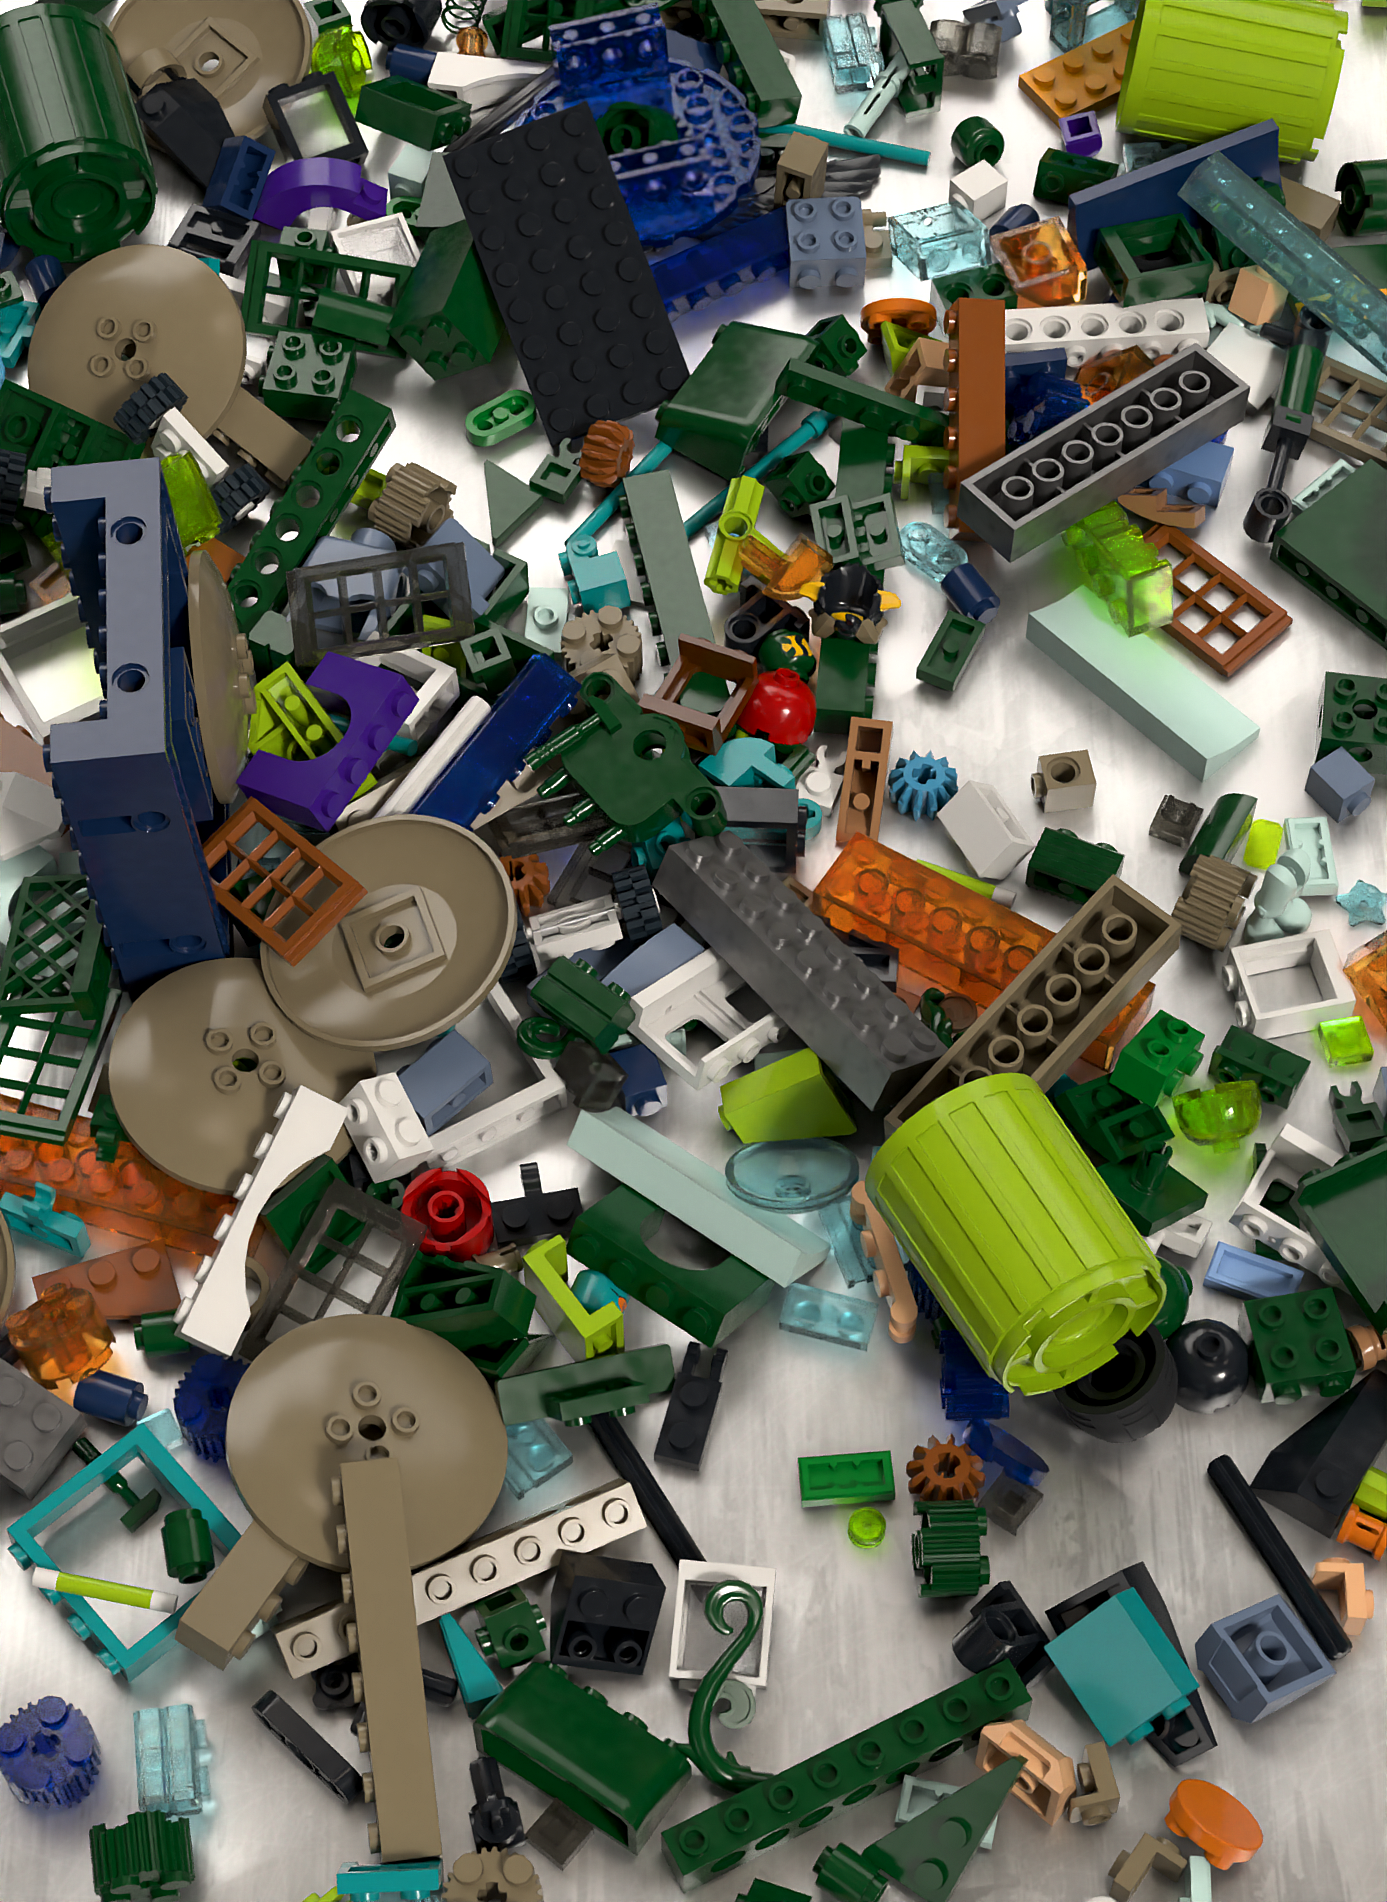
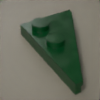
[861,1755,1028,1902]

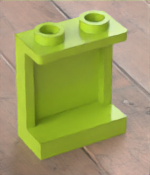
[522,1234,625,1362]

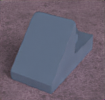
[962,0,1028,45]

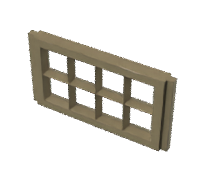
[1271,356,1387,469]

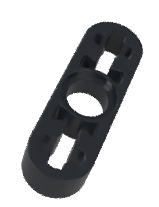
[251,1690,363,1804]

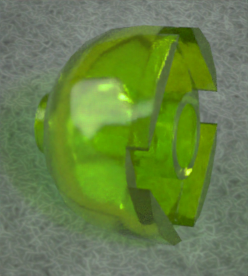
[308,24,372,100]
[1172,1080,1262,1154]

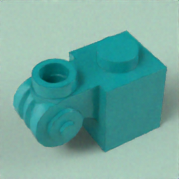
[558,535,632,615]

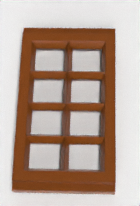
[1097,523,1293,678]
[202,796,368,967]

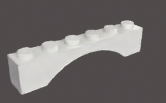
[427,52,652,120]
[173,1085,350,1359]

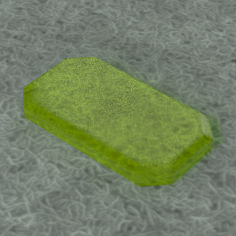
[1243,819,1283,870]

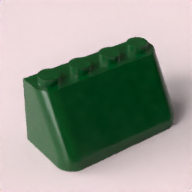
[473,1660,692,1856]

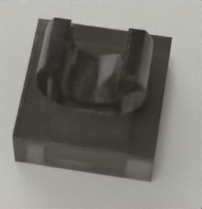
[1148,795,1204,849]
[978,1468,1044,1537]
[524,1797,594,1871]

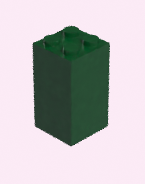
[386,219,506,381]

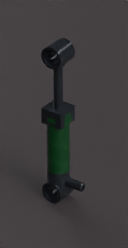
[1243,303,1336,543]

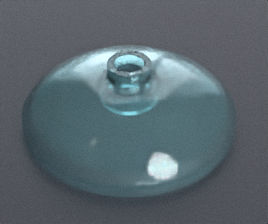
[725,1137,859,1215]

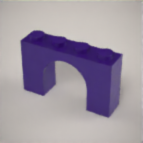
[235,651,420,833]

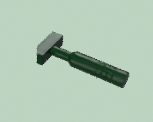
[523,695,622,771]
[72,1437,162,1533]

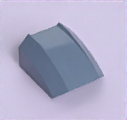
[1195,1594,1337,1723]

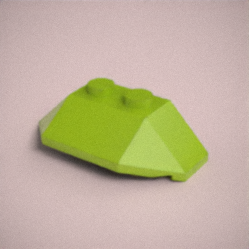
[248,661,378,802]

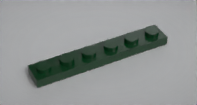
[774,358,1007,447]

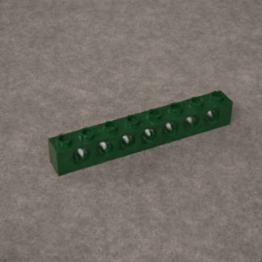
[227,389,396,650]
[661,1658,1033,1894]

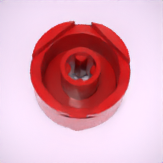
[401,1168,494,1263]

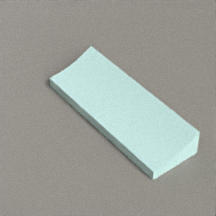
[1026,585,1260,783]
[567,1106,832,1288]

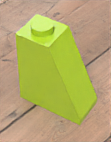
[718,1047,857,1144]

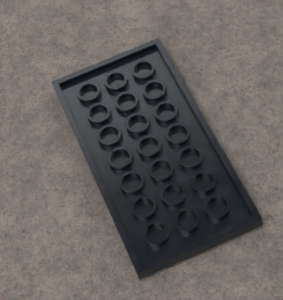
[442,101,690,448]

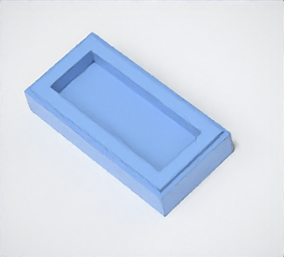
[1203,1241,1304,1301]

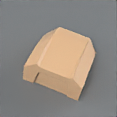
[975,1719,1077,1826]

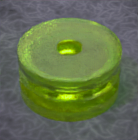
[848,1507,886,1549]

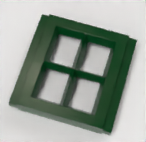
[500,0,596,68]

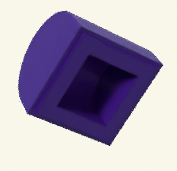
[1058,110,1103,158]

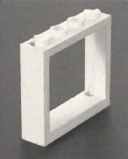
[0,593,107,747]
[373,982,567,1182]

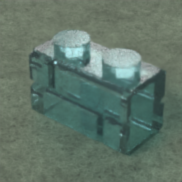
[822,12,884,94]
[133,1704,211,1818]

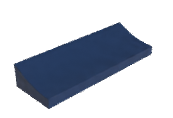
[1066,118,1283,273]

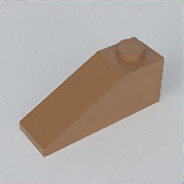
[836,717,894,846]

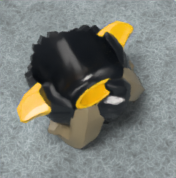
[799,561,901,644]

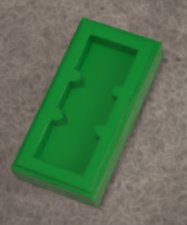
[797,1450,896,1507]

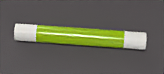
[893,852,1017,909]
[32,1567,178,1614]

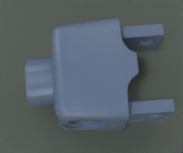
[286,528,408,644]

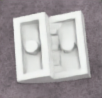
[1206,322,1287,416]

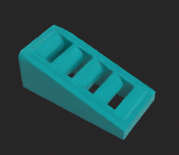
[439,1613,503,1720]

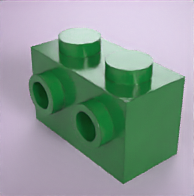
[1109,1009,1205,1109]

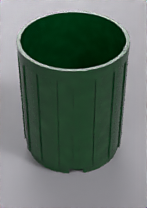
[0,3,158,263]

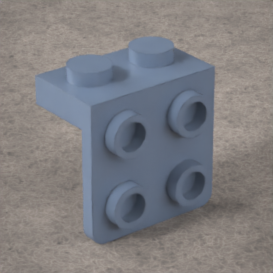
[786,196,866,289]
[402,518,505,624]

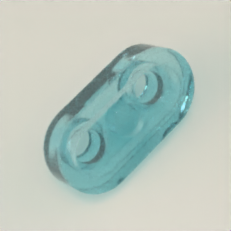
[900,522,968,583]

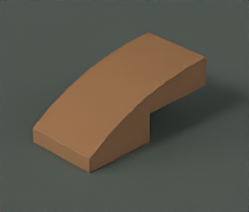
[1118,487,1205,529]

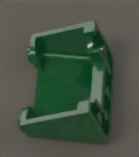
[655,321,821,482]

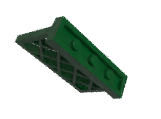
[0,873,112,1021]

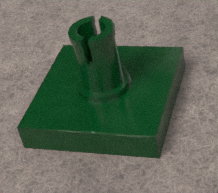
[1095,1139,1209,1237]
[258,1154,373,1282]

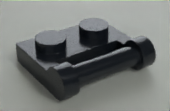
[167,204,262,279]

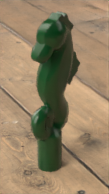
[919,987,953,1049]

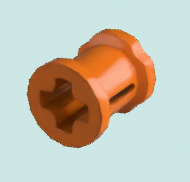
[1336,1503,1387,1561]

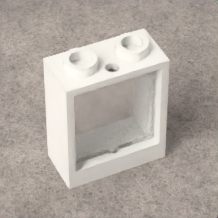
[330,212,420,306]
[669,1559,776,1697]

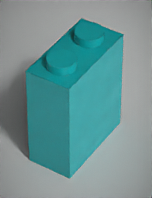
[1044,1587,1200,1747]

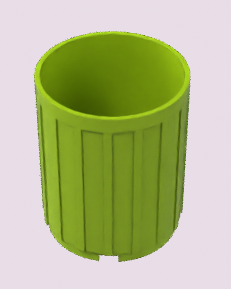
[1115,0,1348,164]
[865,1073,1167,1396]

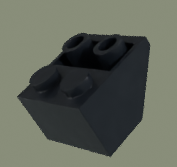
[550,1551,666,1676]

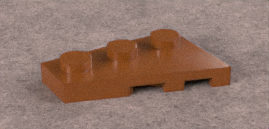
[32,1239,181,1324]

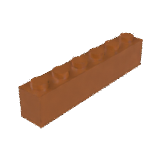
[943,297,1005,542]

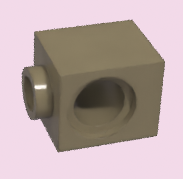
[1030,749,1097,813]

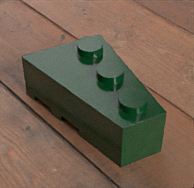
[390,1248,537,1348]

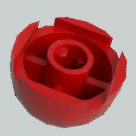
[736,668,817,745]

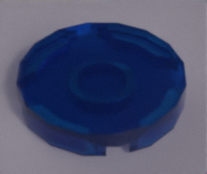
[962,1418,1050,1487]

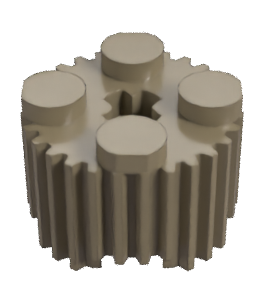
[368,462,457,554]
[561,605,643,686]
[1171,854,1258,953]
[442,1847,544,1902]

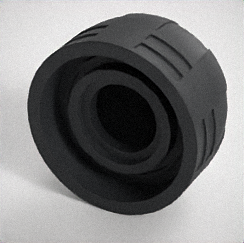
[1052,1323,1178,1443]

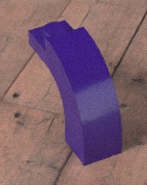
[253,157,388,231]

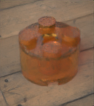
[5,1283,116,1390]

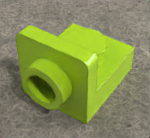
[894,445,949,499]

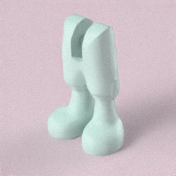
[1243,848,1312,945]

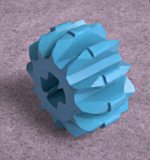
[888,750,959,821]

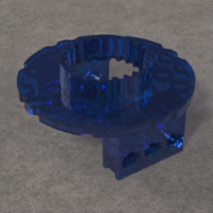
[513,2,762,248]

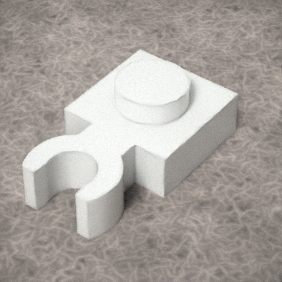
[796,744,847,817]

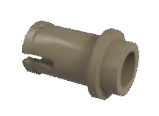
[463,1243,523,1274]

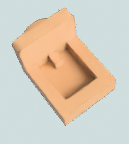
[1310,1557,1374,1635]

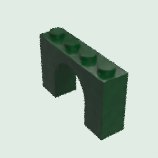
[566,1183,775,1349]

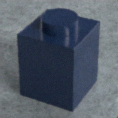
[609,1044,668,1116]

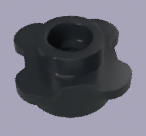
[311,1660,359,1710]

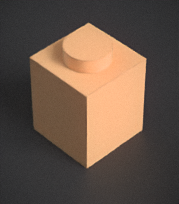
[1228,262,1293,326]

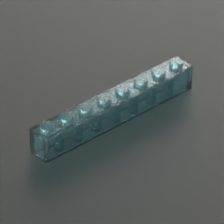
[1177,150,1387,376]

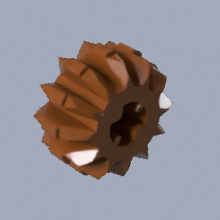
[579,420,635,488]
[499,845,550,917]
[906,1433,986,1503]

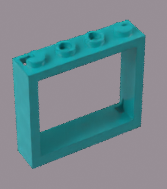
[6,1422,242,1683]

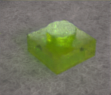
[1317,1015,1374,1068]

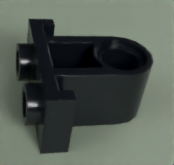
[724,575,810,663]
[952,1580,1055,1689]

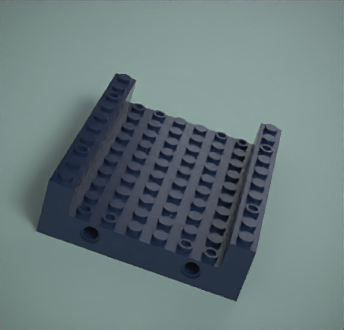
[43,457,235,1004]

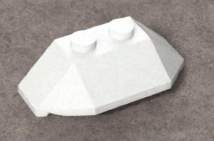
[0,772,66,861]

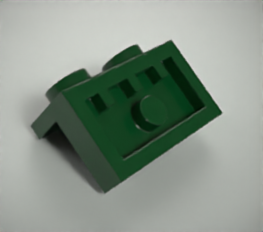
[1033,147,1119,204]
[1208,1025,1311,1109]

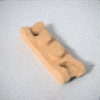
[850,1180,918,1344]

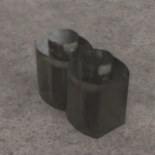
[925,19,1003,80]

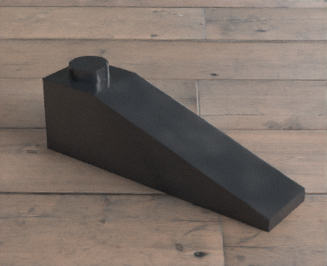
[135,78,235,191]
[1250,1368,1387,1539]
[1044,1561,1218,1767]

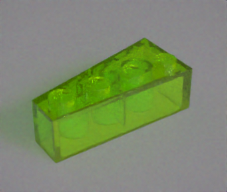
[1060,500,1173,638]

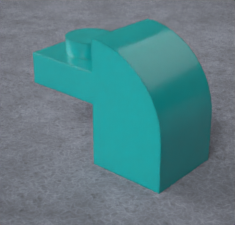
[698,737,796,789]

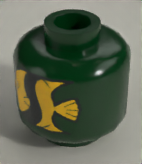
[758,629,817,684]

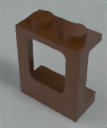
[638,633,759,756]

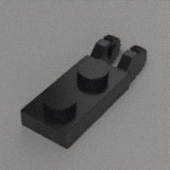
[654,1341,728,1471]

